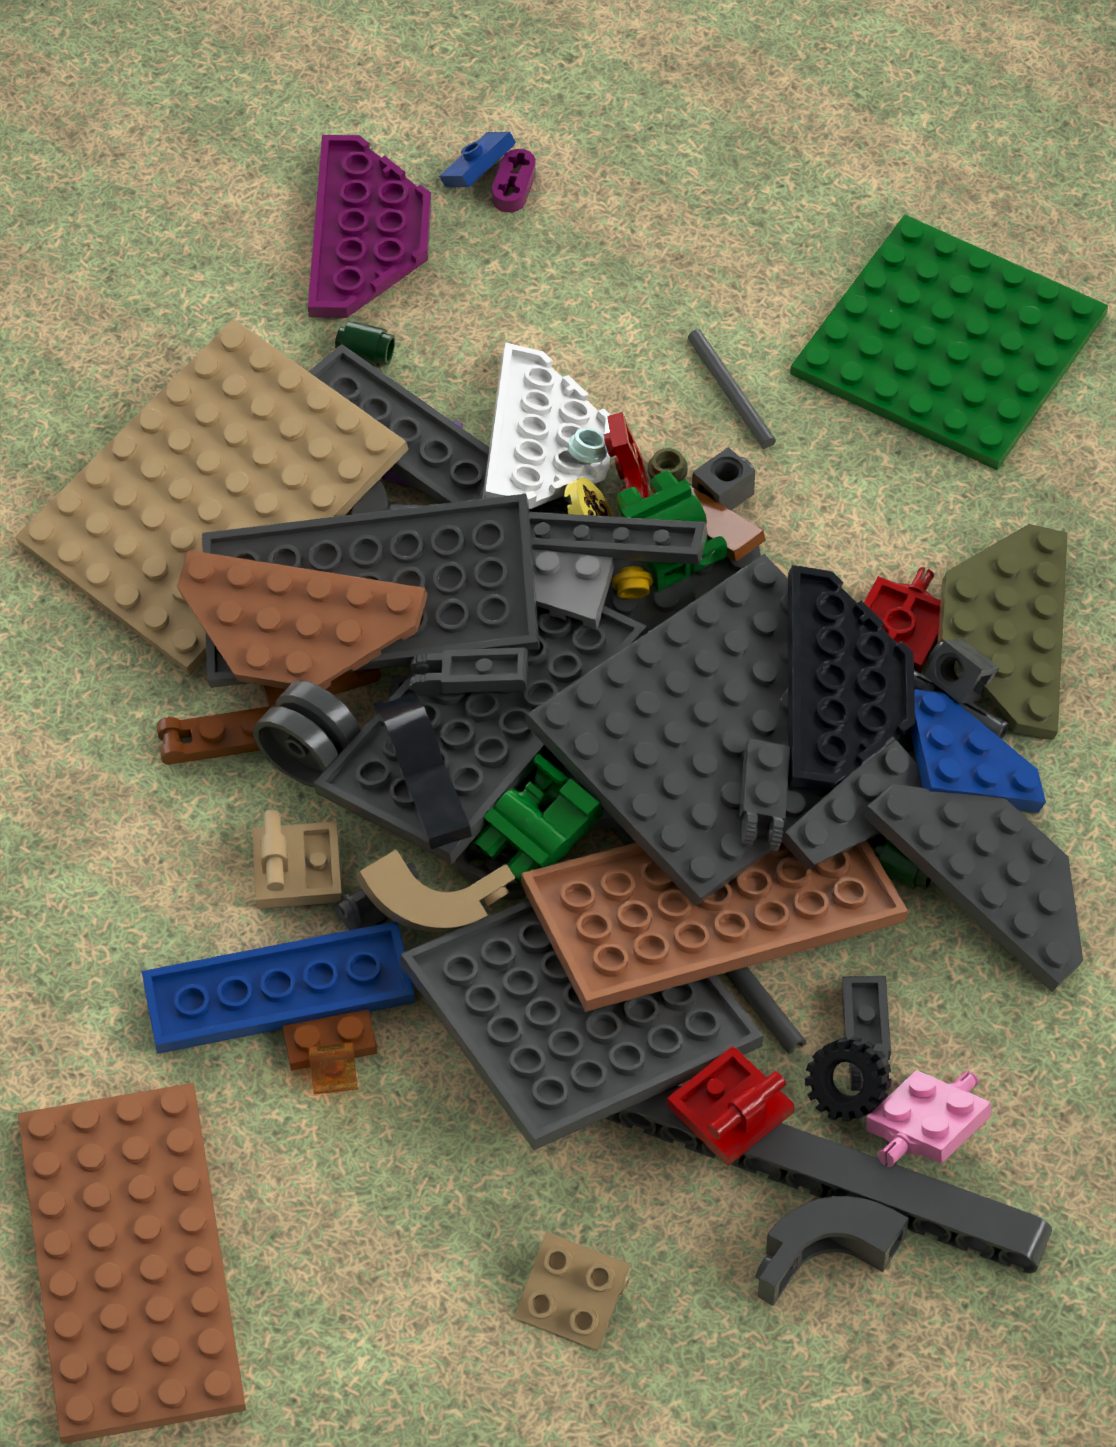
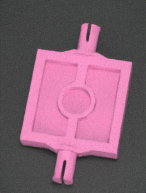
[866,1070,991,1167]

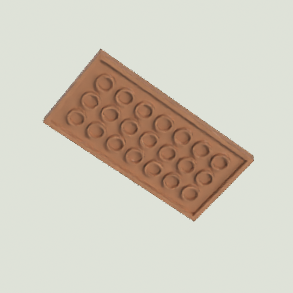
[521,841,908,1012]
[18,1083,246,1444]

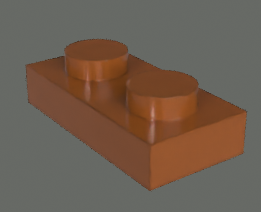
[282,1009,377,1071]

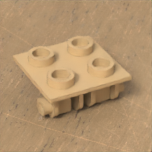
[514,1232,631,1351]

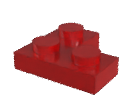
[604,412,650,499]

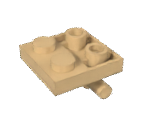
[252,810,342,909]

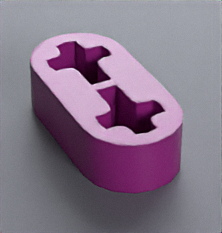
[492,149,536,213]

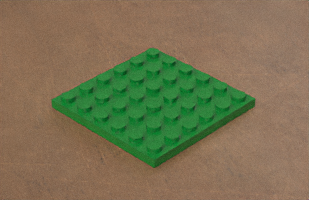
[790,214,1108,470]

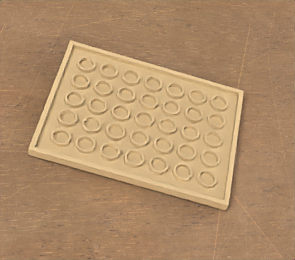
[15,318,409,674]

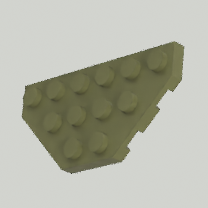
[938,524,1068,740]

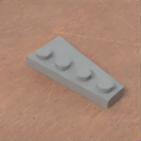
[532,549,614,630]

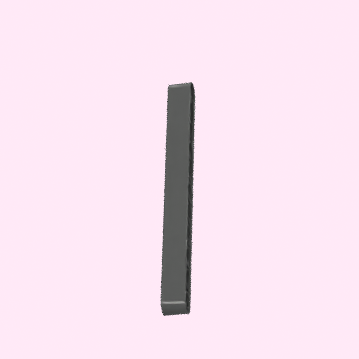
[604,1085,1052,1274]

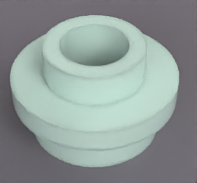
[567,427,608,464]

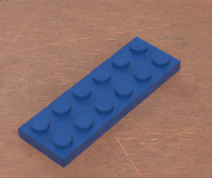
[141,922,415,1054]

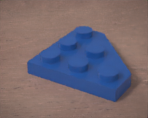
[910,689,1046,813]

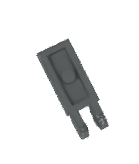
[409,647,528,697]
[739,738,790,851]
[841,976,891,1091]

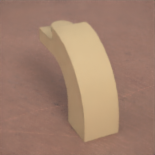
[355,849,515,933]

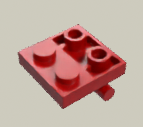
[667,1046,795,1166]

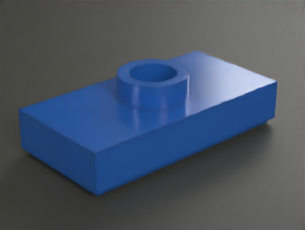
[439,132,516,187]

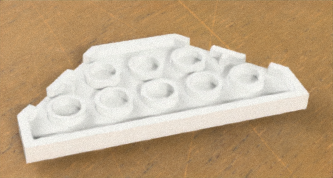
[483,343,610,509]

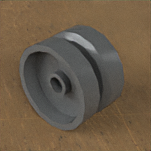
[253,681,361,787]

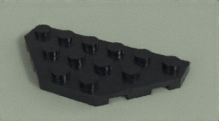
[788,565,915,792]

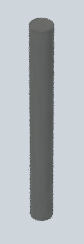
[688,329,776,449]

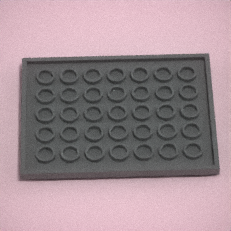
[524,554,913,906]

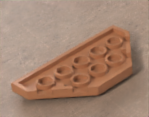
[177,550,427,689]

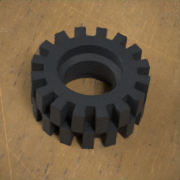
[805,1037,892,1121]

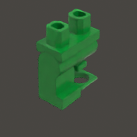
[617,470,727,592]
[474,754,604,885]

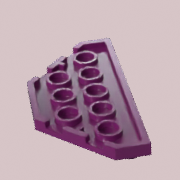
[308,135,431,318]

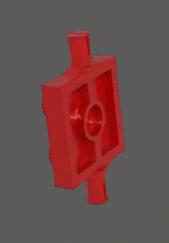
[864,567,941,674]

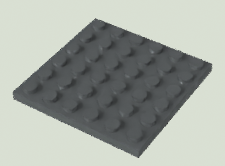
[400,899,764,1150]

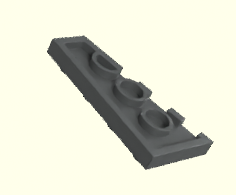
[782,736,922,870]

